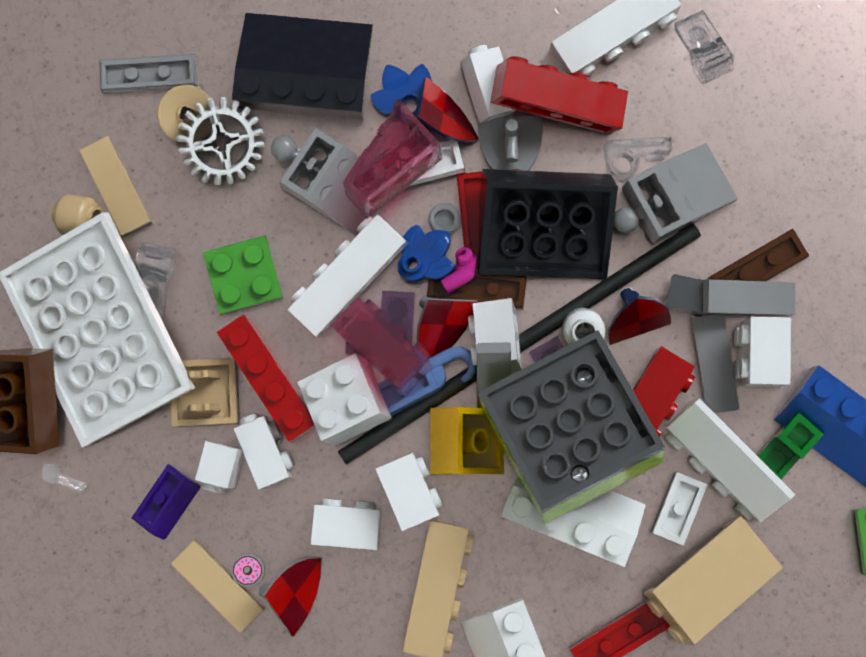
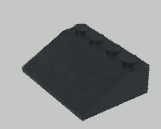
[232,13,373,120]
[478,169,618,279]

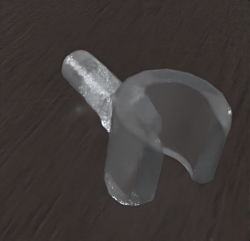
[42,464,87,491]

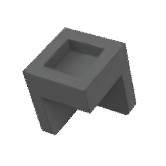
[663,274,705,316]

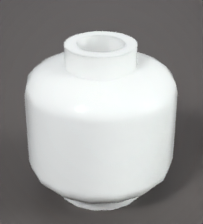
[562,307,606,345]

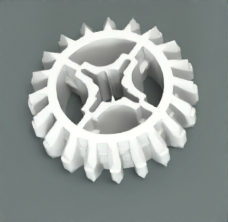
[176,97,264,185]

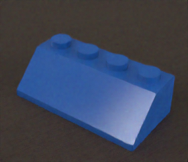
[773,365,866,488]

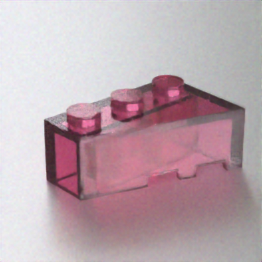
[343,98,442,219]
[331,297,432,396]

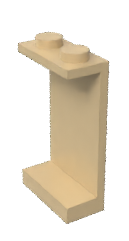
[644,516,783,645]

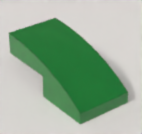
[757,412,824,479]

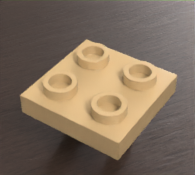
[171,358,239,427]

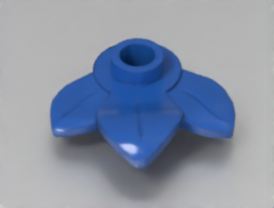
[370,64,432,123]
[398,225,455,282]

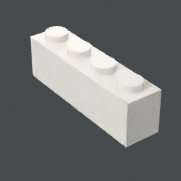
[550,0,681,76]
[288,214,409,337]

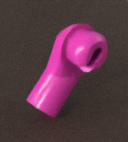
[440,247,477,295]

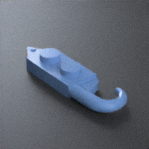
[378,346,477,416]

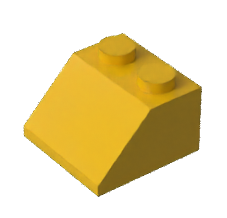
[430,407,504,474]

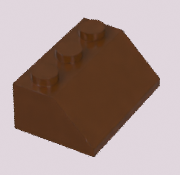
[0,348,59,454]

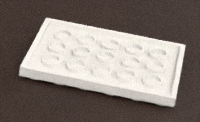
[0,212,195,448]

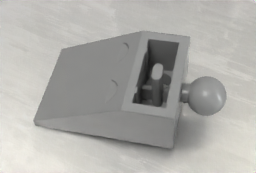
[271,127,397,236]
[614,143,738,244]

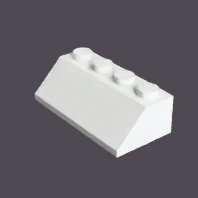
[663,398,795,522]
[500,473,645,567]
[461,597,545,657]

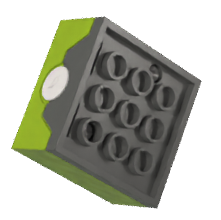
[478,330,665,525]

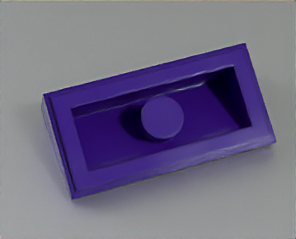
[131,464,201,540]

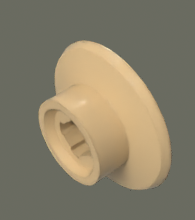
[157,85,211,143]

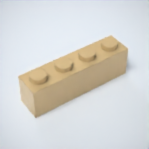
[402,520,474,657]

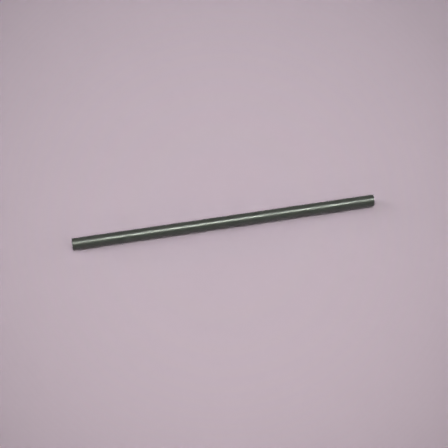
[338,223,701,465]

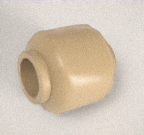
[51,194,102,235]

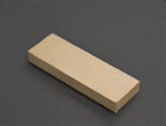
[79,136,152,237]
[171,540,264,633]

